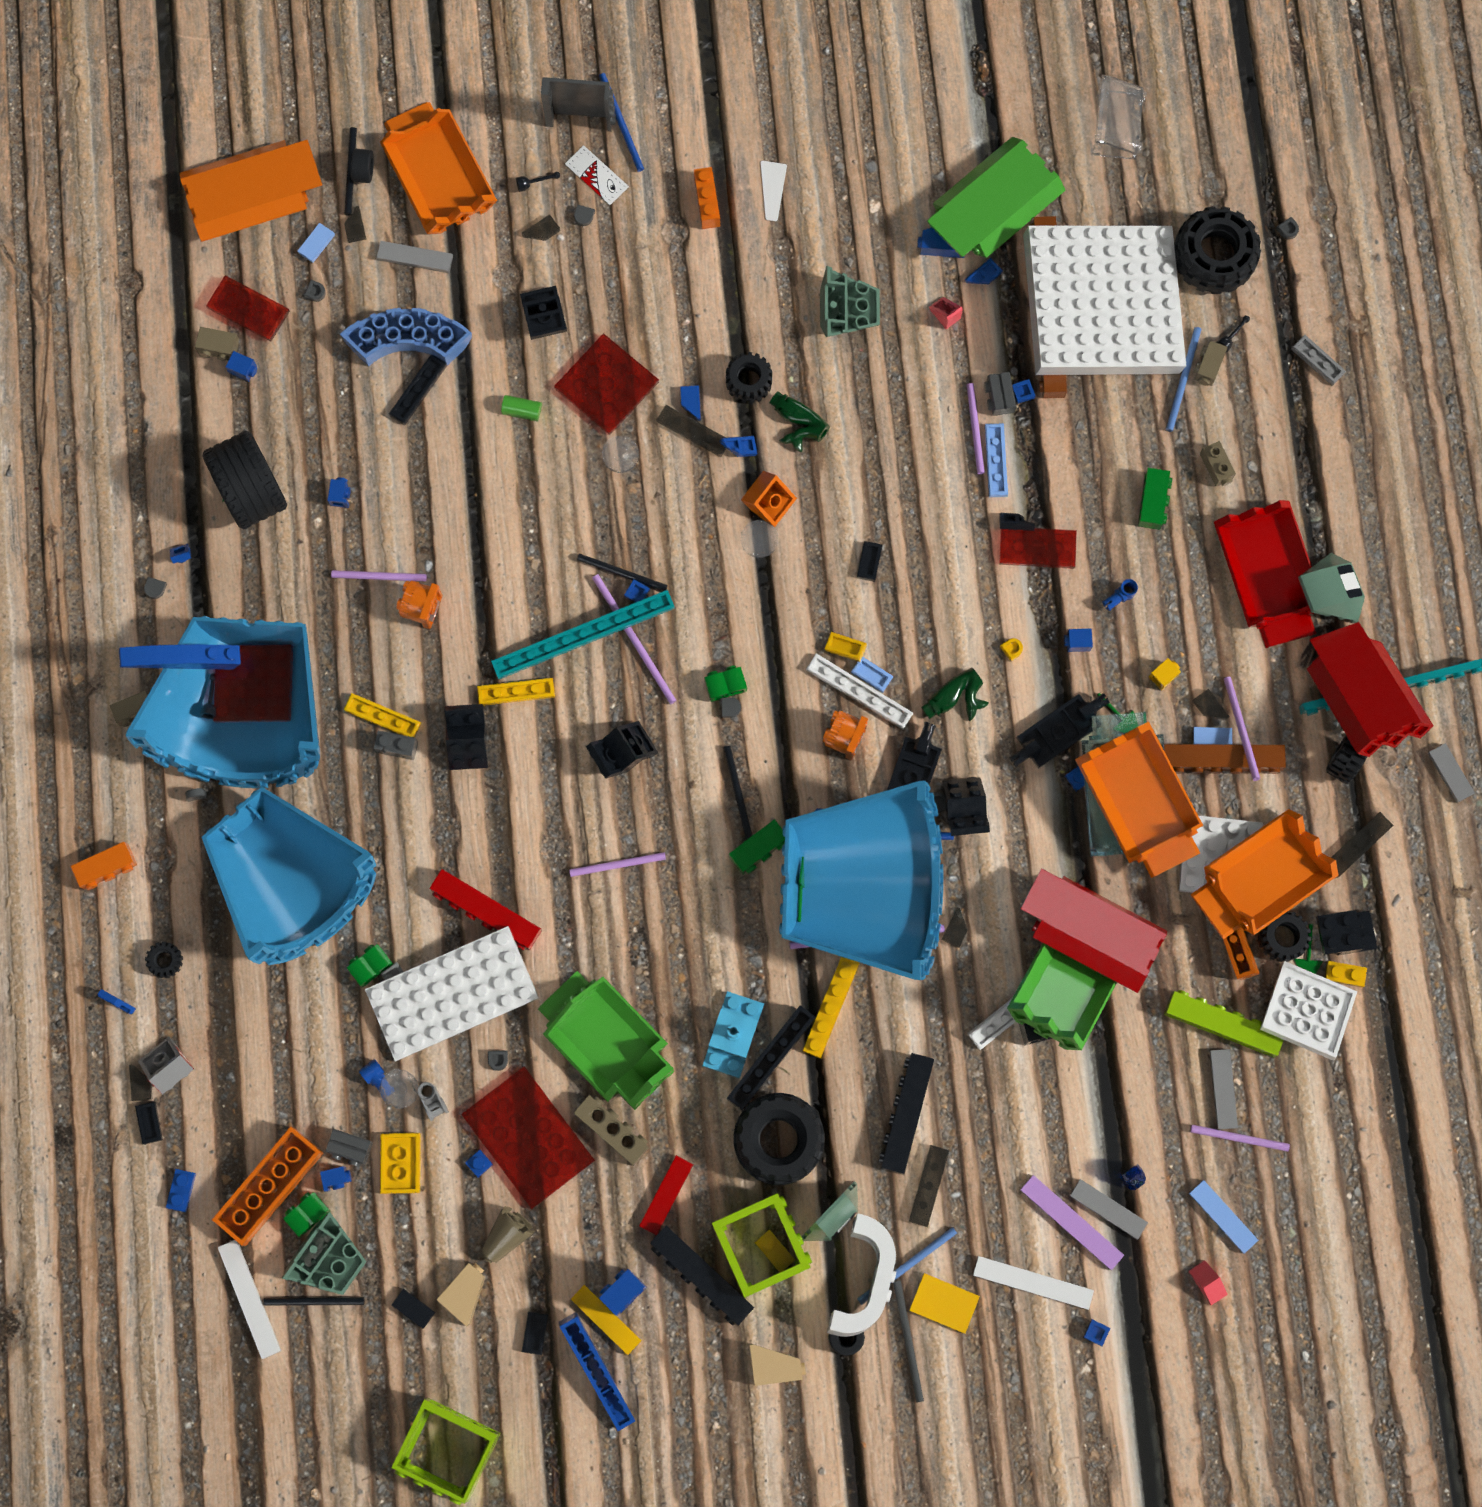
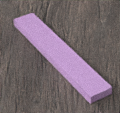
[1020,1175,1124,1270]

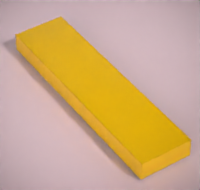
[477,678,555,706]
[343,693,421,738]
[571,1284,642,1355]

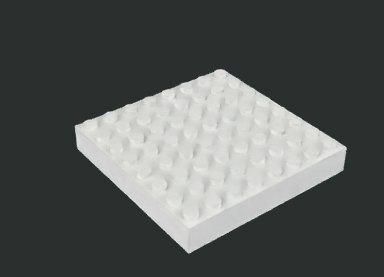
[1023,226,1186,375]

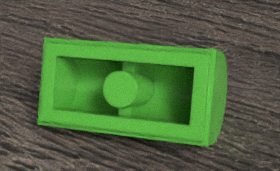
[501,395,542,422]

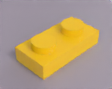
[1325,961,1367,988]
[754,1229,795,1272]

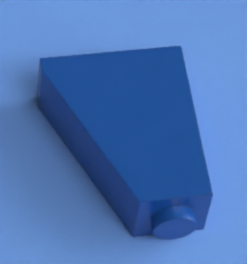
[917,227,965,258]

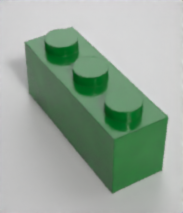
[1138,468,1173,530]
[729,819,785,875]

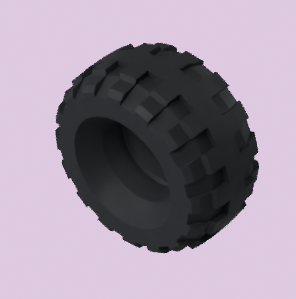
[1174,206,1261,294]
[733,1093,824,1185]

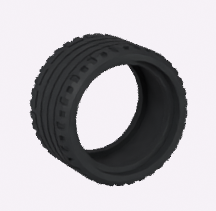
[202,430,287,529]

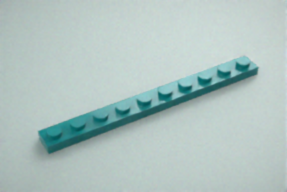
[491,590,675,680]
[1299,659,1482,716]

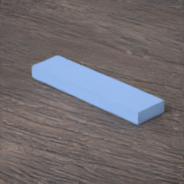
[985,423,1008,498]
[1188,1180,1259,1254]

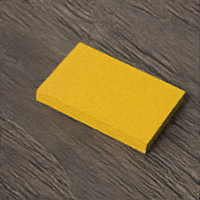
[380,1133,421,1194]
[909,1273,980,1334]

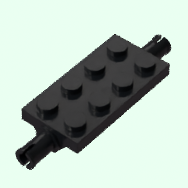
[1009,693,1110,769]
[887,722,942,790]

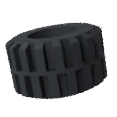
[726,352,772,404]
[1326,736,1367,784]
[1258,912,1311,962]

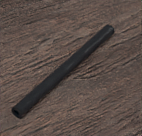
[344,127,357,216]
[577,553,668,591]
[723,746,753,840]
[264,1297,365,1306]

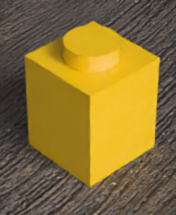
[1149,658,1181,691]

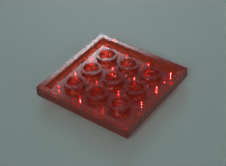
[554,333,659,435]
[213,645,293,723]

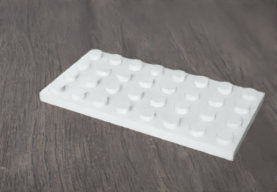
[365,926,539,1061]

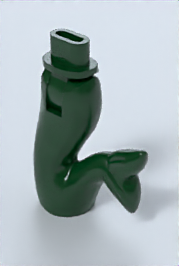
[769,391,830,452]
[921,667,989,721]

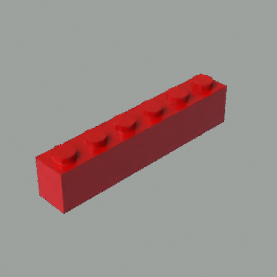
[429,869,542,951]

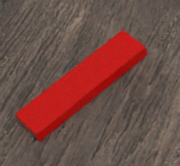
[639,1155,694,1236]

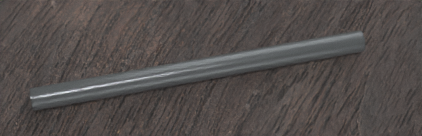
[893,1280,924,1403]

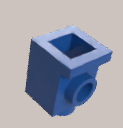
[327,477,351,508]
[320,1166,352,1192]

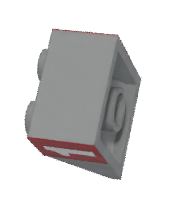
[138,1036,194,1095]

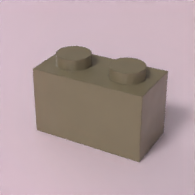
[195,327,240,362]

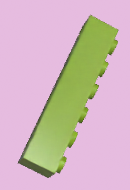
[1164,990,1284,1058]

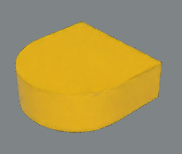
[1000,638,1023,662]

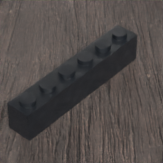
[727,1005,816,1112]
[878,1053,934,1175]
[650,1225,755,1326]

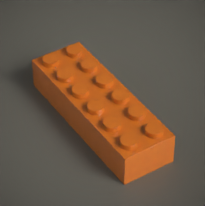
[212,1127,324,1246]

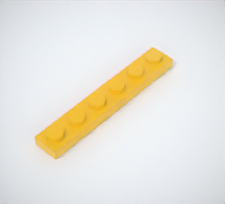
[803,957,860,1059]

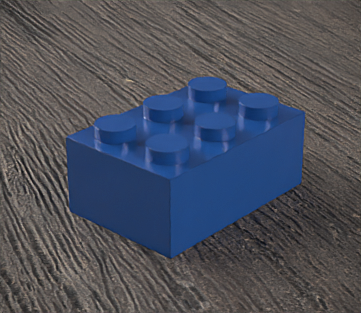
[599,1269,647,1316]

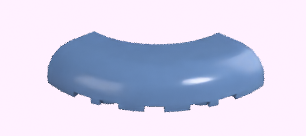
[340,308,472,366]

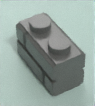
[984,372,1016,416]
[374,730,418,760]
[326,1129,373,1167]

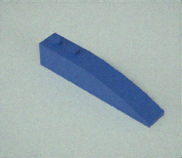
[119,644,241,670]
[559,1312,635,1431]

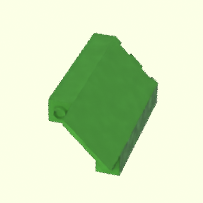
[927,137,1066,258]
[1007,943,1117,1051]

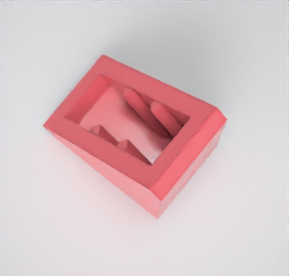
[929,297,963,329]
[1188,1260,1228,1305]

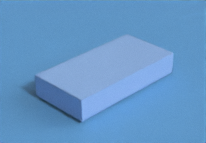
[298,223,335,263]
[851,657,893,693]
[1193,727,1232,745]

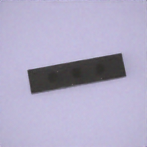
[657,405,727,457]
[1331,812,1394,878]
[908,1145,950,1227]

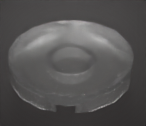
[602,436,639,473]
[741,520,778,558]
[379,1069,419,1109]

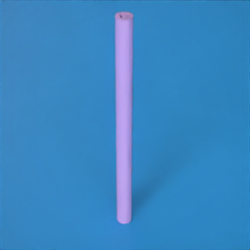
[1224,677,1260,781]

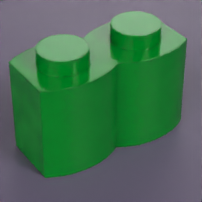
[704,665,748,702]
[347,944,393,988]
[283,1192,331,1238]

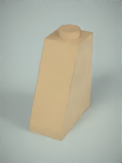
[437,1263,486,1327]
[750,1344,806,1386]

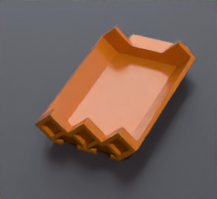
[380,102,497,234]
[179,139,322,242]
[1075,722,1203,878]
[1190,809,1338,940]

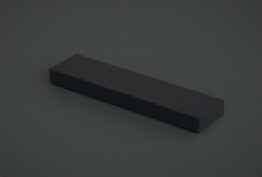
[389,355,447,425]

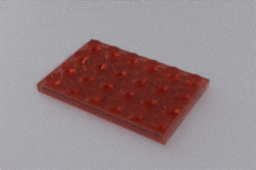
[461,1066,595,1209]

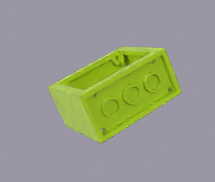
[712,1193,812,1298]
[391,1398,501,1505]

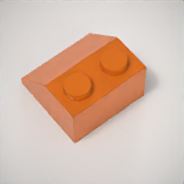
[741,471,797,527]

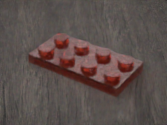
[206,275,290,342]
[999,528,1077,569]

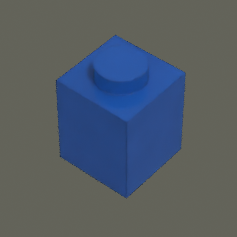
[226,351,257,382]
[1064,628,1093,652]

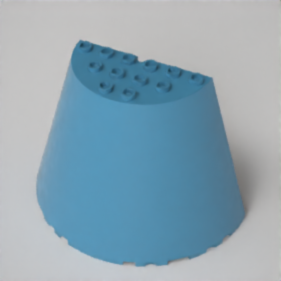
[126,616,320,789]
[779,781,943,980]

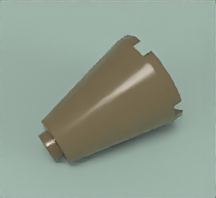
[481,1206,535,1263]

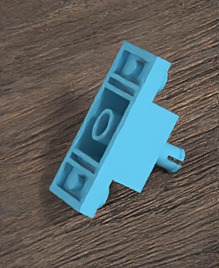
[702,991,764,1079]

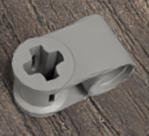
[418,1082,449,1121]

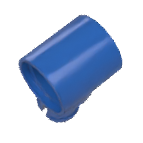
[1102,579,1138,611]
[359,1059,394,1098]

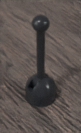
[516,172,560,192]
[1216,315,1250,353]
[200,673,217,719]

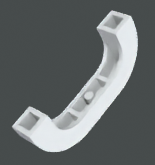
[827,1213,896,1337]

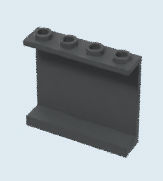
[541,77,616,132]

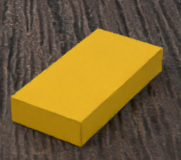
[824,632,867,662]

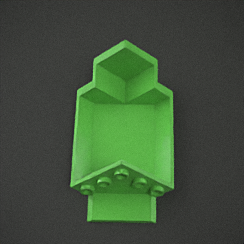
[538,971,675,1110]

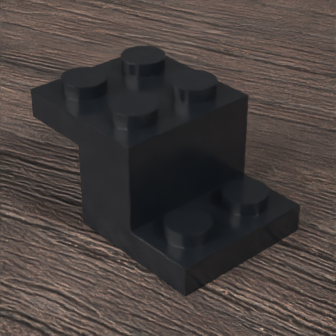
[520,286,567,340]
[444,704,488,770]
[586,721,658,779]
[942,777,990,836]
[1316,910,1378,955]

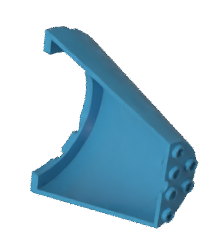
[201,787,376,965]

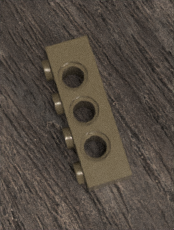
[574,1095,649,1166]

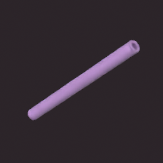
[966,383,985,474]
[331,570,427,582]
[569,852,666,877]
[1190,1125,1290,1152]

